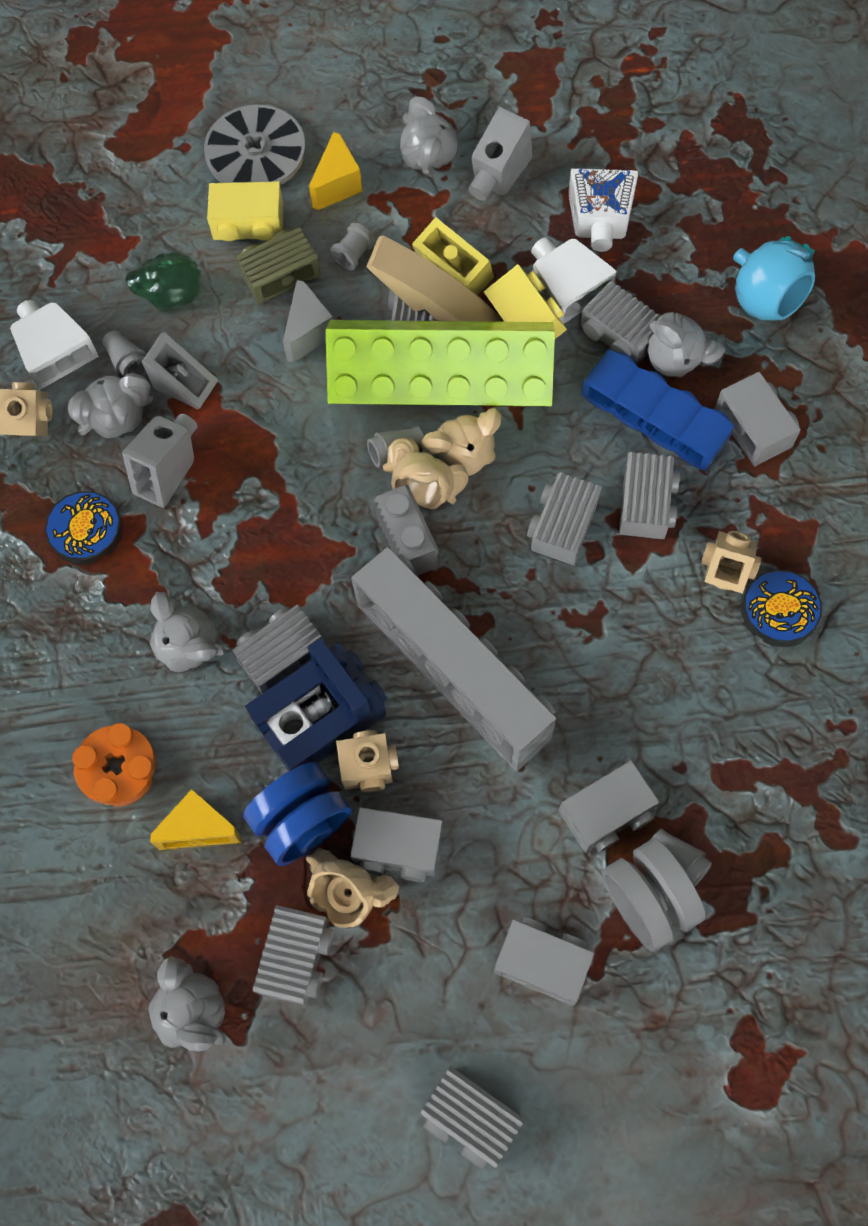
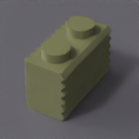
[235,227,321,305]

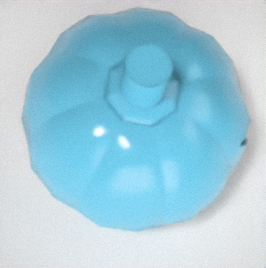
[733,240,815,321]

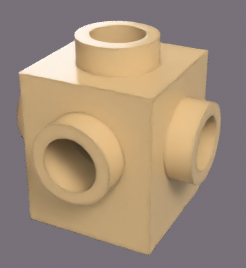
[0,382,53,436]
[701,531,762,594]
[336,730,399,793]

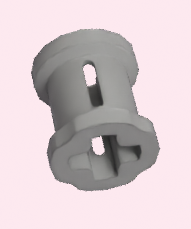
[330,223,376,271]

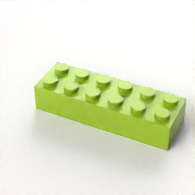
[326,320,555,406]

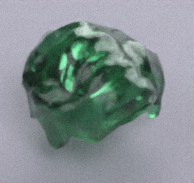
[126,252,202,313]

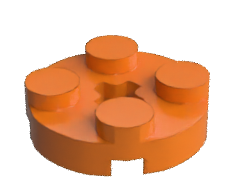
[72,723,157,807]

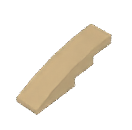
[366,235,502,322]

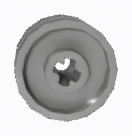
[601,838,705,952]

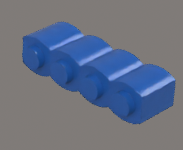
[581,350,734,471]

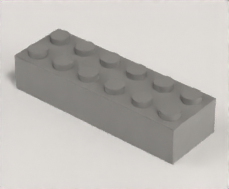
[351,547,556,772]

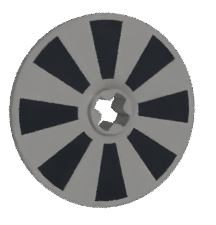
[204,105,306,185]

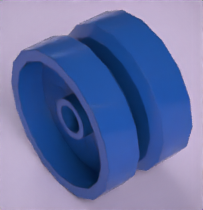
[242,762,352,867]

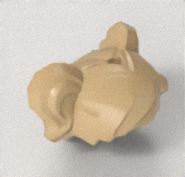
[420,408,501,476]
[382,437,469,509]
[306,848,400,928]

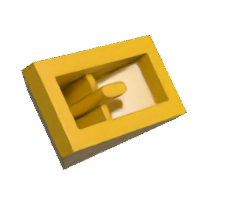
[309,132,363,210]
[150,789,241,850]

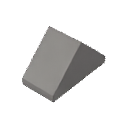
[283,280,333,362]
[142,332,218,409]

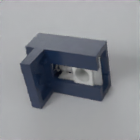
[244,638,387,771]

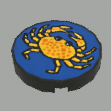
[45,491,123,565]
[741,569,822,647]

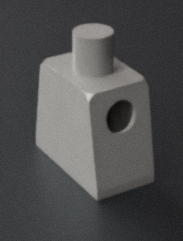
[468,106,533,201]
[122,414,197,508]

